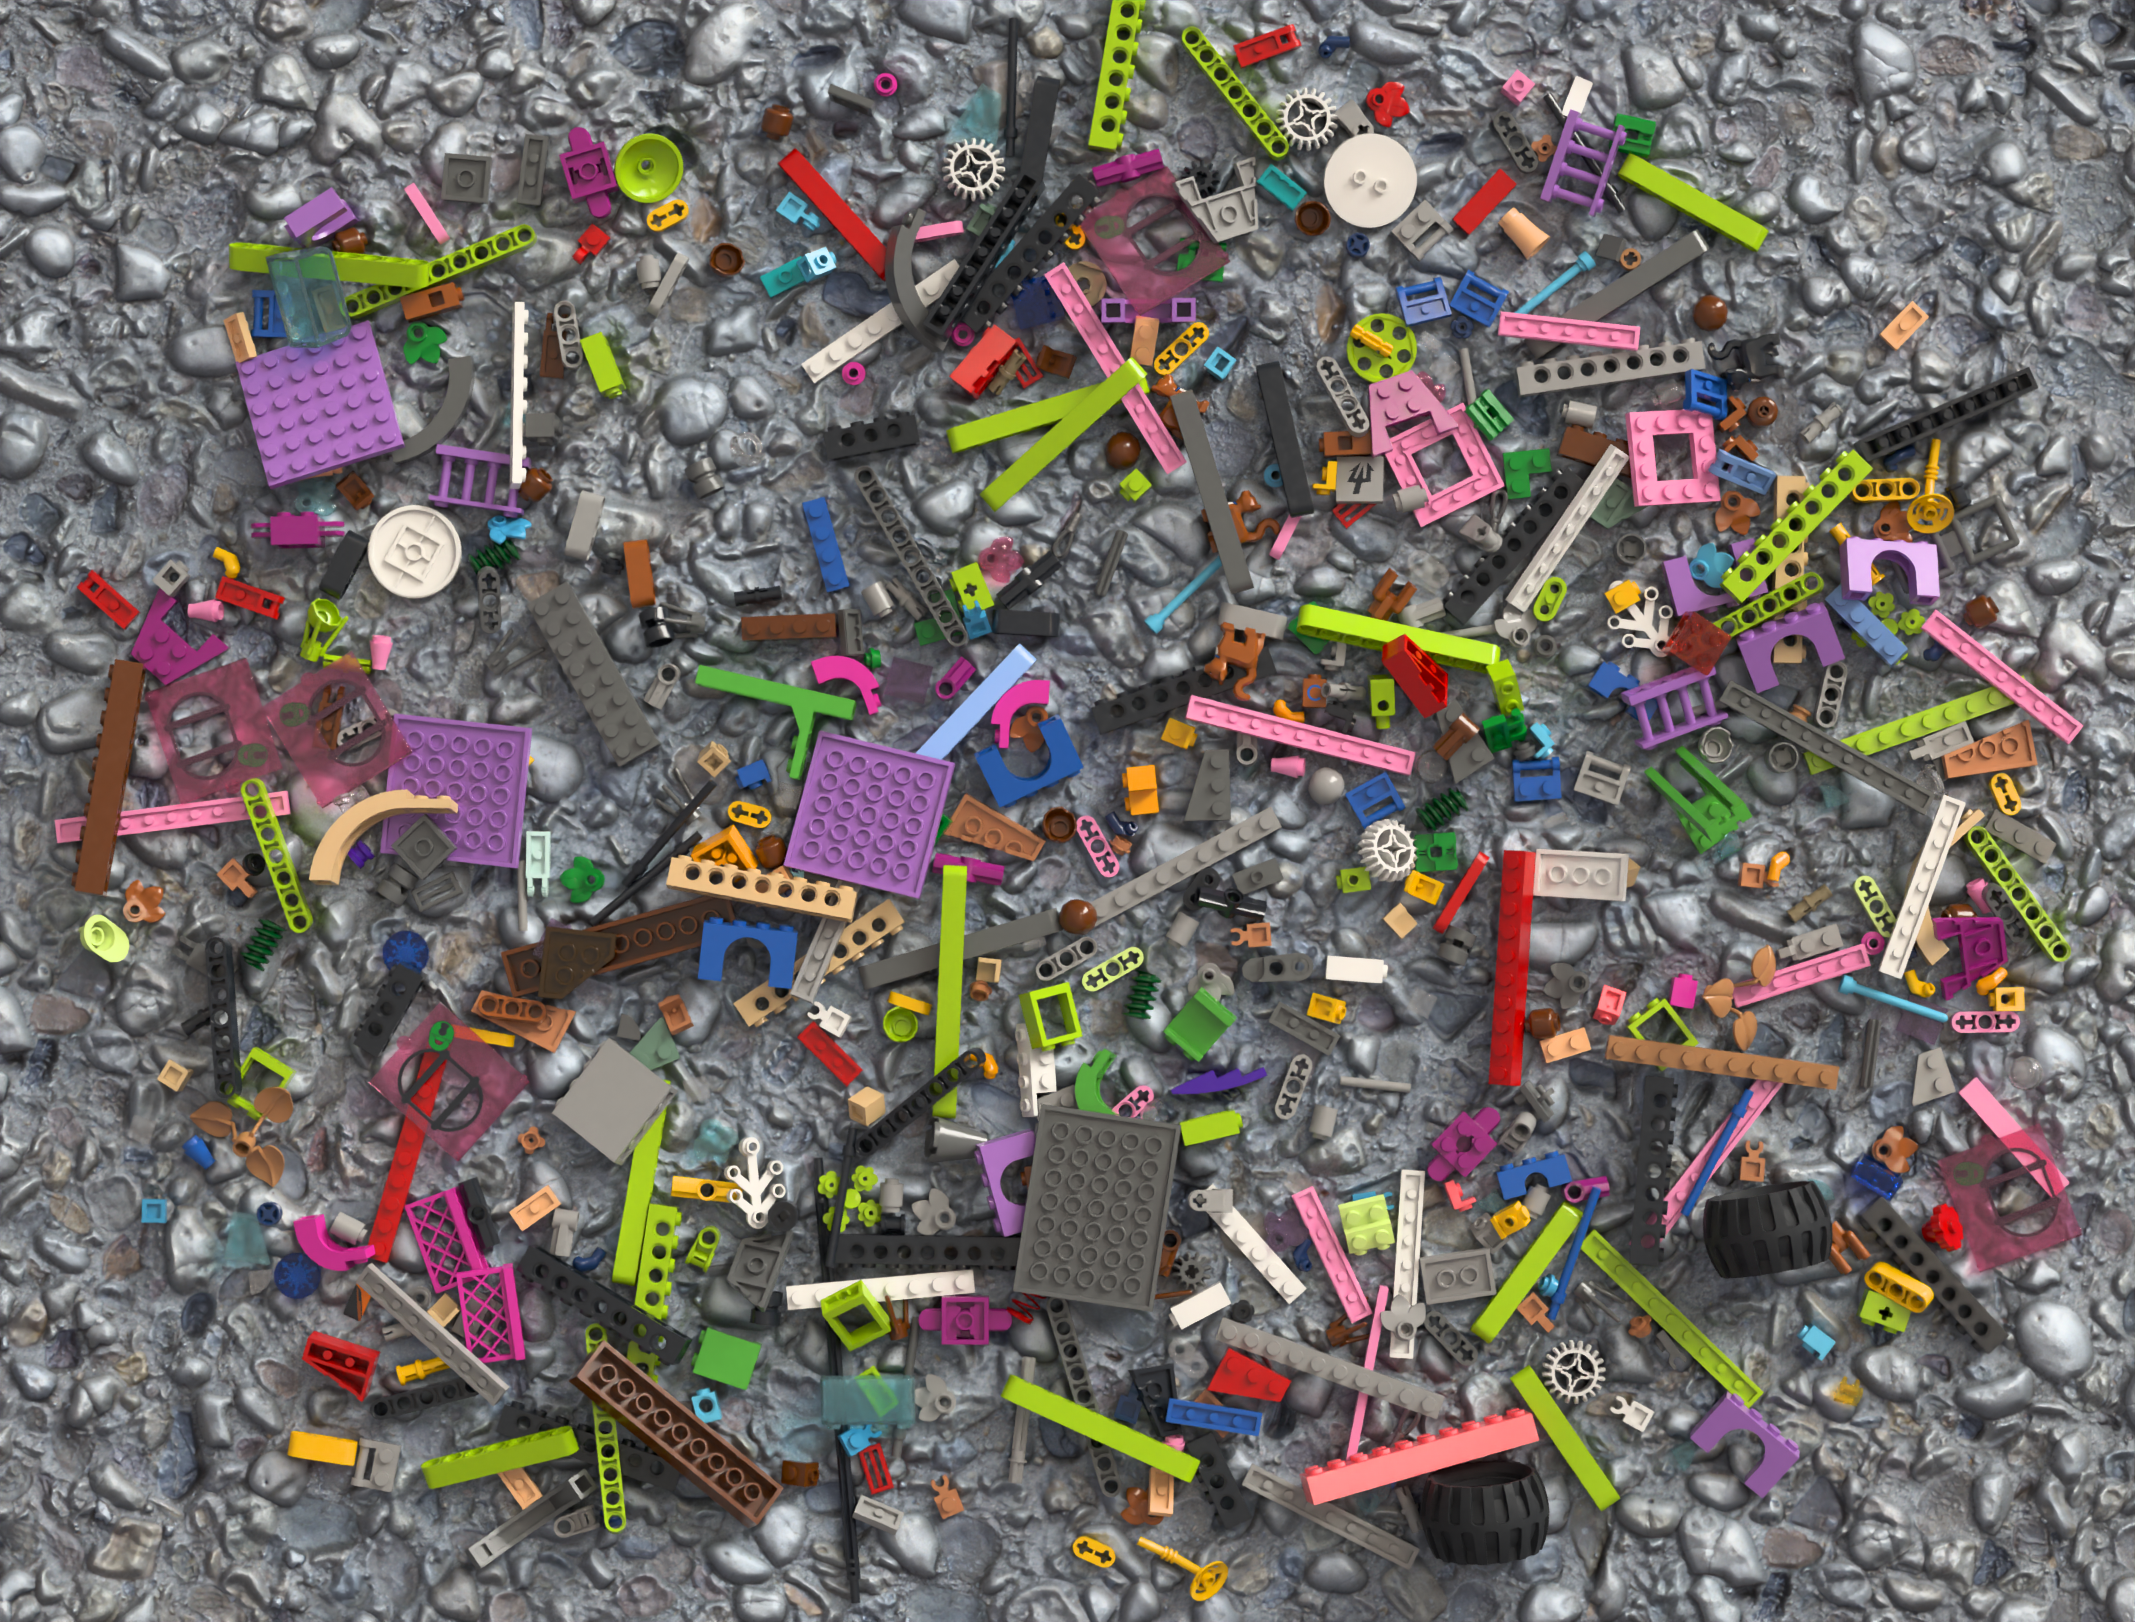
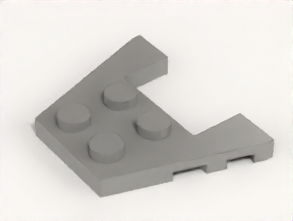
[1172,157,1258,244]

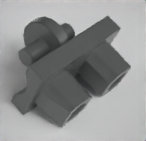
[1513,1080,1555,1124]

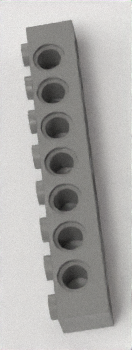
[1515,338,1706,398]

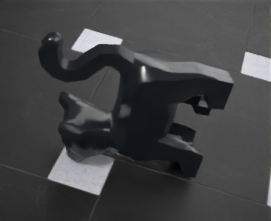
[1707,333,1785,391]

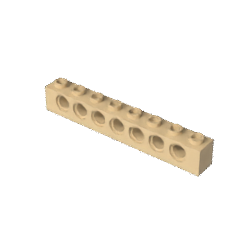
[1771,476,1809,664]
[666,855,857,923]
[733,899,905,1028]

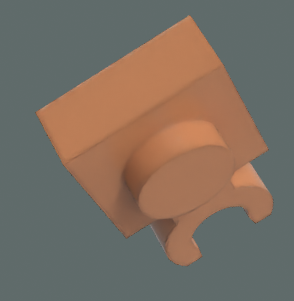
[1738,863,1779,889]
[1230,922,1272,947]
[1739,1140,1765,1182]
[931,1474,964,1519]

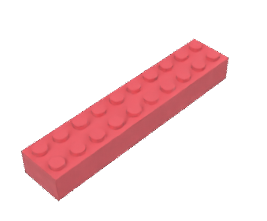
[1299,1407,1539,1505]

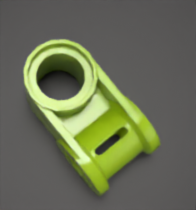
[685,1225,721,1273]

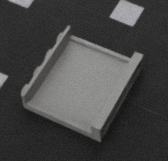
[552,1038,678,1166]

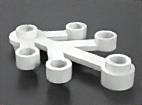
[1607,581,1673,657]
[724,1137,785,1229]

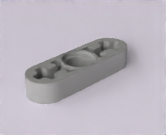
[647,253,689,317]
[337,709,399,751]
[1274,1054,1312,1119]

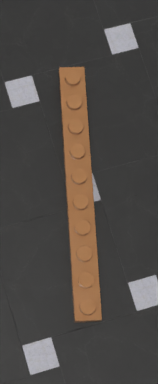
[1605,1035,1839,1090]

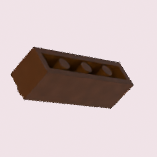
[1556,424,1656,479]
[741,613,837,642]

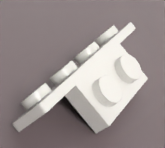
[1015,1023,1056,1117]

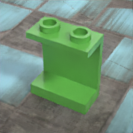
[1163,987,1237,1062]
[691,1326,762,1390]

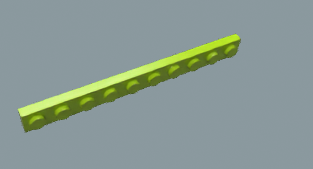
[1803,675,2025,775]
[1581,1229,1764,1408]

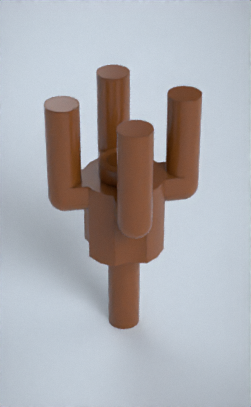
[1367,568,1417,621]
[1829,1220,1871,1275]

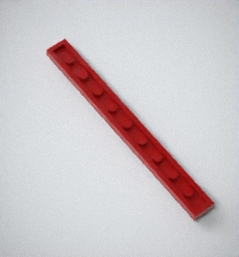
[368,1038,454,1263]

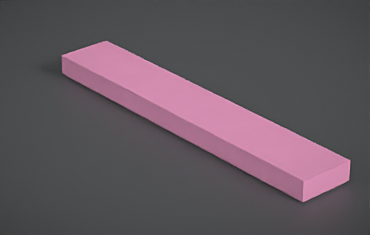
[1498,312,1640,351]
[1732,943,1871,1008]
[1957,1077,2070,1198]
[1291,1186,1373,1324]

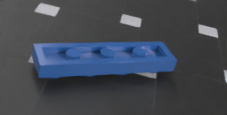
[802,497,850,593]
[1166,1398,1262,1436]

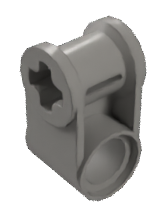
[1333,99,1374,138]
[1458,514,1502,553]
[1496,1112,1536,1157]
[1187,1189,1233,1213]
[554,1504,601,1538]

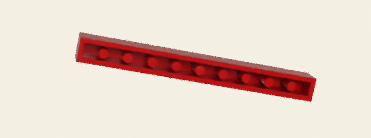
[1488,850,1536,1086]

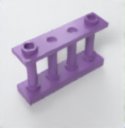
[1540,109,1627,217]
[429,444,532,518]
[1621,661,1728,750]

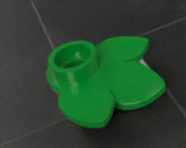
[403,322,448,365]
[559,857,605,903]

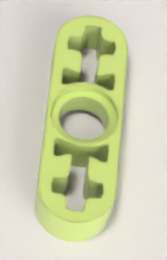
[1853,876,1896,938]
[1082,947,1144,991]

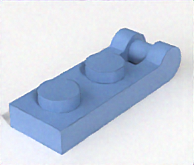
[1708,449,1776,495]

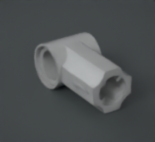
[1397,597,1446,628]
[644,664,681,710]
[1236,732,1258,767]
[550,1208,579,1257]

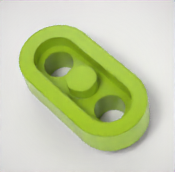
[1533,577,1567,622]

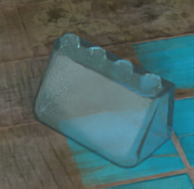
[266,246,351,348]
[820,1375,916,1429]

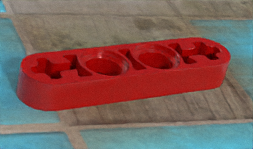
[1432,851,1490,934]

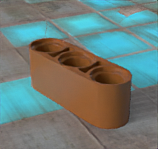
[624,539,656,609]
[478,995,547,1024]

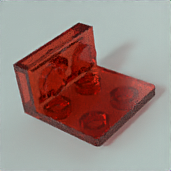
[1661,611,1731,675]

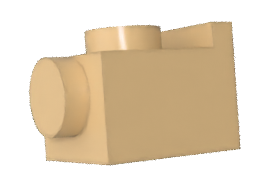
[697,741,731,777]

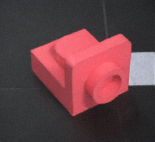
[1593,985,1626,1025]
[1443,1179,1476,1212]

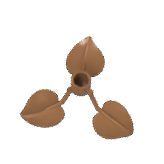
[1701,944,1776,1052]
[190,1087,293,1187]

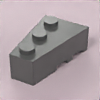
[1434,700,1494,785]
[1184,749,1231,822]

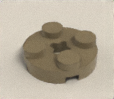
[1068,261,1107,307]

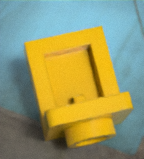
[1604,579,1641,614]
[1404,870,1445,905]

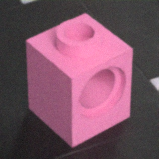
[1500,69,1535,106]

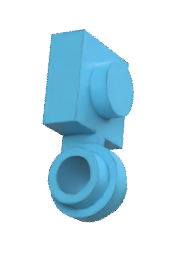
[776,192,821,231]

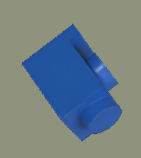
[735,759,773,790]

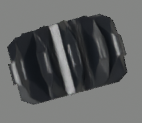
[1181,160,1220,198]

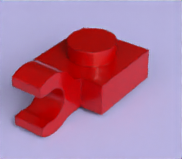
[572,223,611,265]

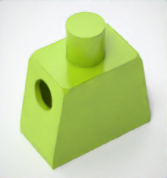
[1367,674,1395,729]

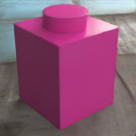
[1668,973,1698,1009]

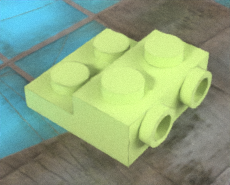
[1338,1194,1395,1255]

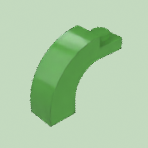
[1075,1048,1120,1116]

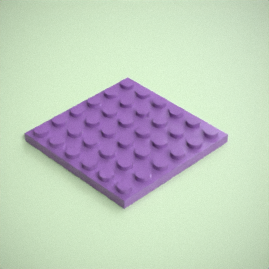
[235,320,405,489]
[380,714,532,868]
[784,730,955,900]

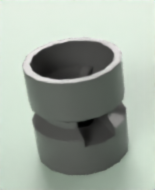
[684,457,725,500]
[1613,533,1647,566]
[1764,742,1799,774]
[376,862,419,906]
[1436,925,1477,966]

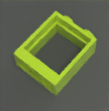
[580,332,626,399]
[1018,982,1083,1052]
[1625,997,1699,1071]
[226,1047,297,1121]
[1179,1109,1243,1146]
[820,1280,891,1351]

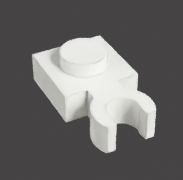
[807,1002,852,1038]
[1609,1395,1654,1432]

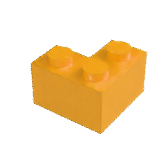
[1122,765,1159,816]
[690,824,759,883]

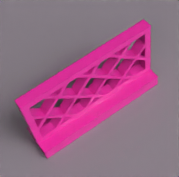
[404,1186,489,1294]
[456,1263,525,1363]

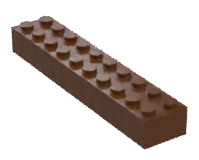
[71,659,147,898]
[501,896,737,998]
[568,1340,784,1529]

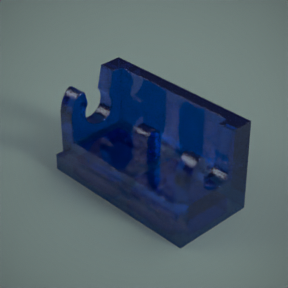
[1850,1152,1903,1201]

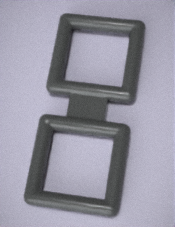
[1890,495,2020,594]

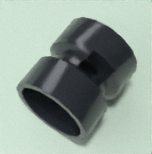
[638,607,675,648]
[768,1200,800,1232]
[750,1291,783,1326]

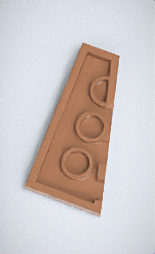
[1941,719,2038,779]
[944,793,1046,861]
[471,990,576,1054]

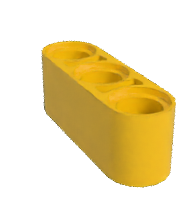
[1849,478,1920,503]
[1864,1262,1934,1313]
[287,1431,358,1466]

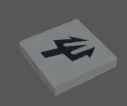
[1336,457,1384,504]

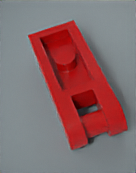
[1233,24,1302,69]
[77,570,141,630]
[215,576,285,620]

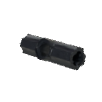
[996,550,1062,610]
[1194,886,1267,920]
[458,1177,501,1250]

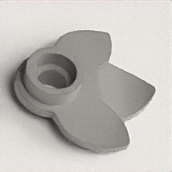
[1494,603,1537,648]
[1188,963,1234,1001]
[912,1188,956,1235]
[1380,1294,1426,1341]
[910,1374,956,1422]

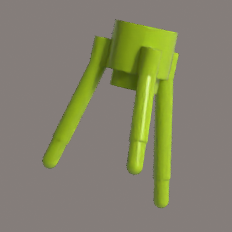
[300,616,349,662]

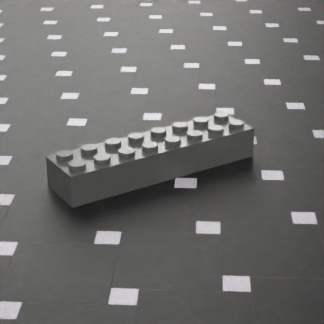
[526,582,662,768]

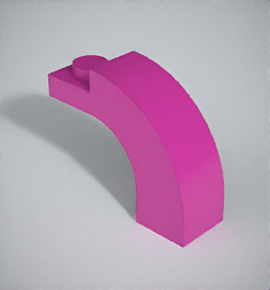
[811,656,882,716]
[991,680,1050,749]
[293,1214,375,1271]

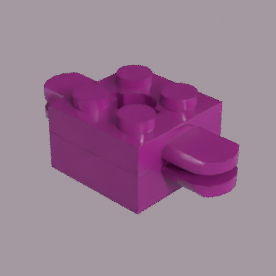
[559,127,620,219]
[251,512,345,549]
[1427,1107,1500,1181]
[918,1295,1012,1345]

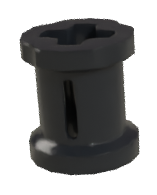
[1944,481,1972,510]
[881,1214,906,1235]

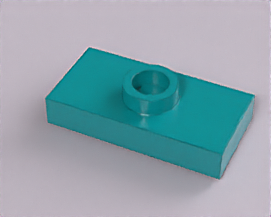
[1256,164,1307,212]
[760,256,805,298]

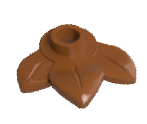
[1715,490,1761,535]
[1873,501,1914,543]
[1010,706,1048,753]
[123,880,165,923]
[1872,1126,1919,1173]
[1120,1487,1164,1525]

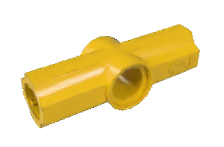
[671,1176,743,1203]

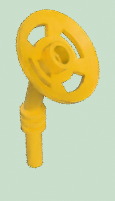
[1907,439,1954,533]
[1137,1536,1228,1601]

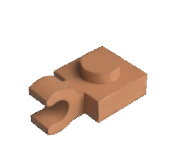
[216,858,258,898]
[1517,1292,1555,1333]

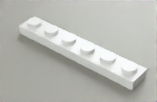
[1196,1183,1307,1304]

